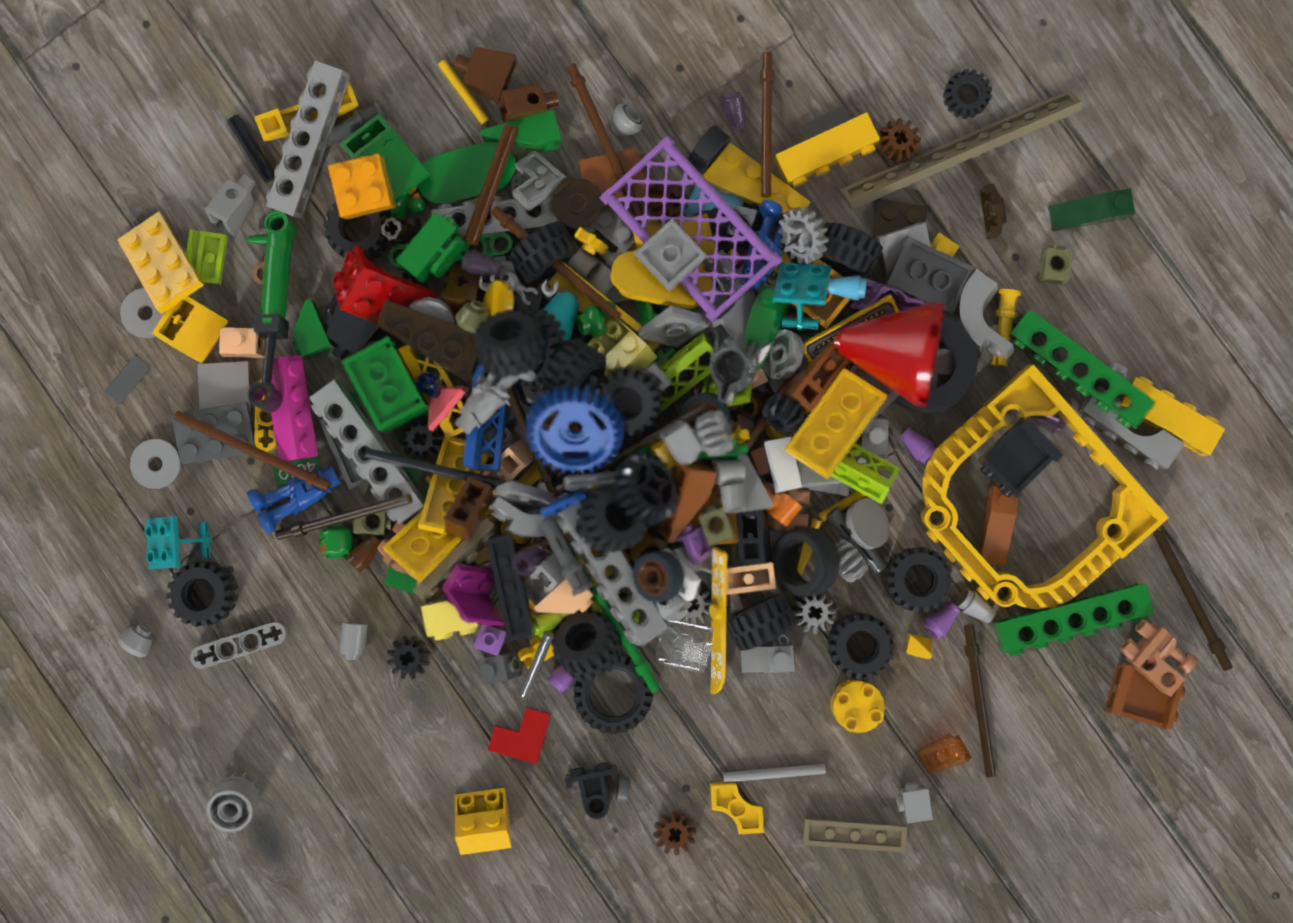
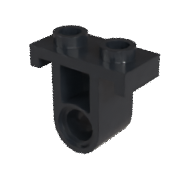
[565,762,618,819]

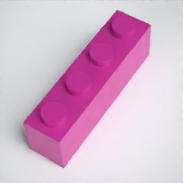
[271,355,318,461]

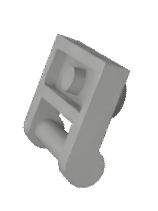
[583,207,636,268]

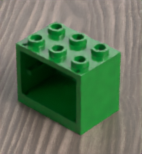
[341,337,429,433]

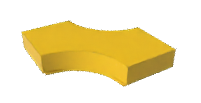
[710,782,764,834]

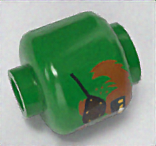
[319,523,353,559]

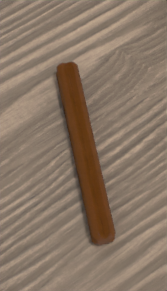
[464,124,518,246]

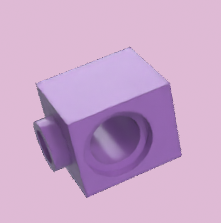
[473,624,507,656]

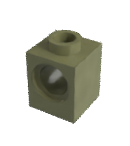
[1038,245,1073,285]
[699,504,736,546]
[353,511,393,535]

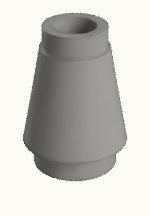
[956,589,996,623]

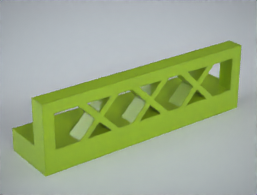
[635,331,715,414]
[831,443,901,504]

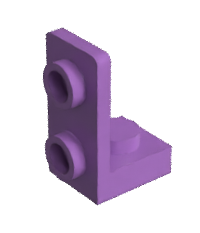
[669,523,712,564]

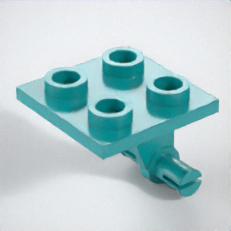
[773,263,831,331]
[145,516,212,570]

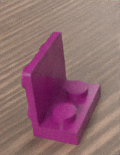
[442,564,504,626]

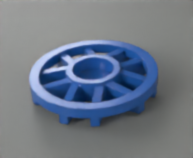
[540,489,586,517]

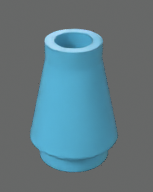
[829,275,867,301]

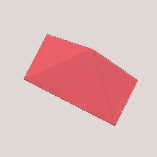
[428,386,469,431]

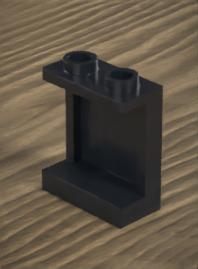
[977,417,1064,499]

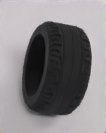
[771,528,840,596]

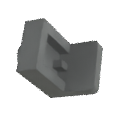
[478,651,522,684]

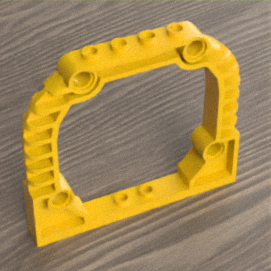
[920,364,1169,610]

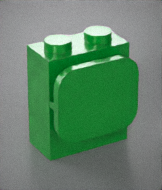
[396,212,467,285]

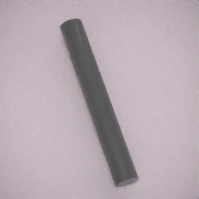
[519,631,554,698]

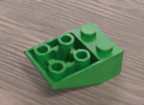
[339,113,430,203]

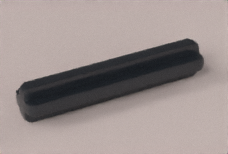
[227,115,275,183]

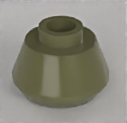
[455,301,489,333]

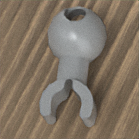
[499,272,538,306]

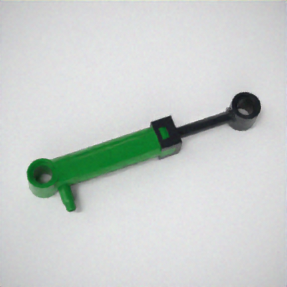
[247,210,297,413]

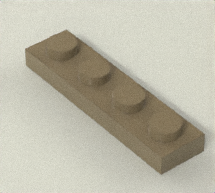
[413,518,500,604]
[802,818,907,853]

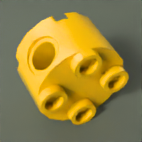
[830,679,885,733]

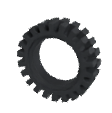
[573,653,653,734]

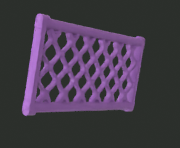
[600,135,782,322]

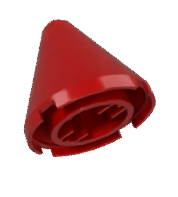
[835,302,945,407]

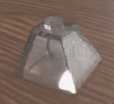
[654,618,713,674]

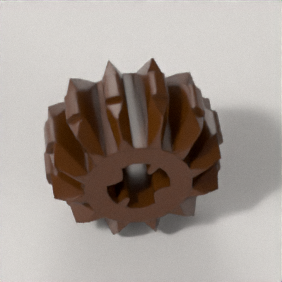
[878,118,921,162]
[648,180,689,223]
[653,810,697,856]

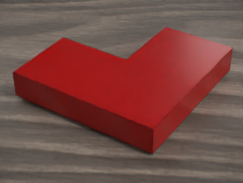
[488,707,551,764]

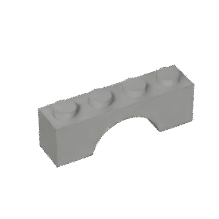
[1076,386,1185,471]

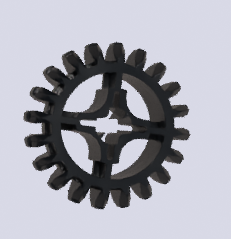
[613,453,680,524]

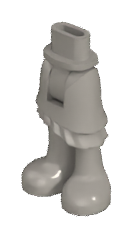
[455,370,537,435]

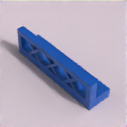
[463,364,507,472]

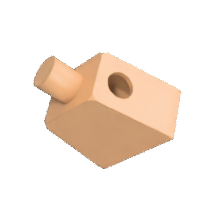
[219,328,265,358]

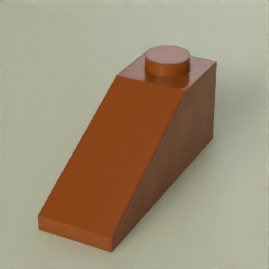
[781,338,850,413]
[657,461,717,542]
[980,486,1018,565]

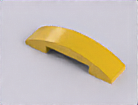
[254,82,359,141]

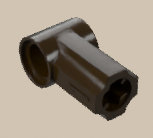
[381,217,422,244]
[738,382,775,418]

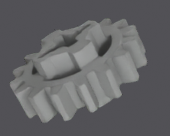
[778,207,829,264]

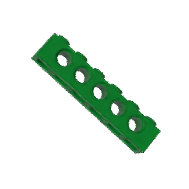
[1010,309,1156,429]
[992,583,1155,656]

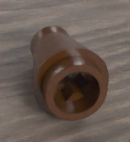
[346,534,381,572]

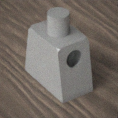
[204,174,256,238]
[857,415,888,463]

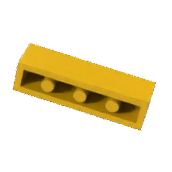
[774,112,880,188]
[1119,376,1225,456]

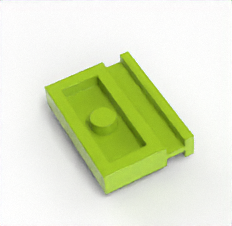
[186,229,228,286]

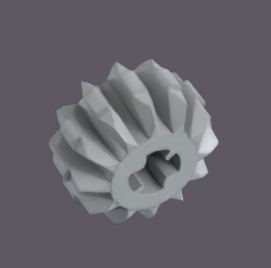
[696,410,734,456]
[835,539,868,583]
[681,584,712,627]
[792,593,836,634]

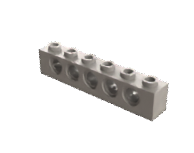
[266,61,351,219]
[432,194,567,237]
[309,380,425,524]
[554,501,668,646]

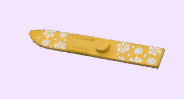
[709,547,727,694]

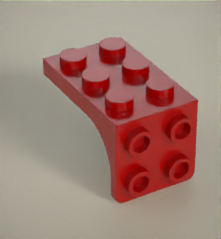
[333,245,437,323]

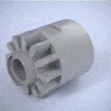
[207,771,261,832]

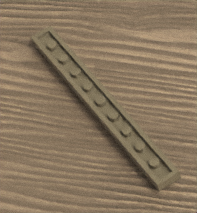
[840,90,1082,210]

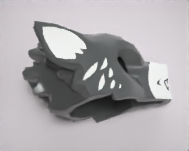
[709,332,772,405]

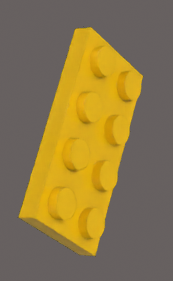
[117,211,204,314]

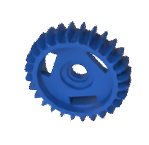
[526,383,624,475]

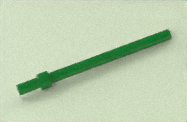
[575,557,661,693]

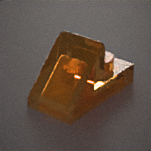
[916,733,972,774]

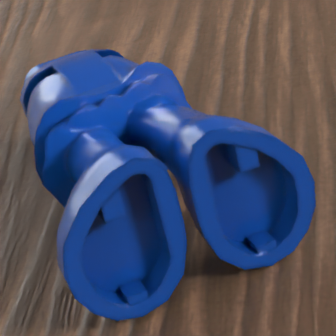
[740,200,789,291]
[247,466,341,534]

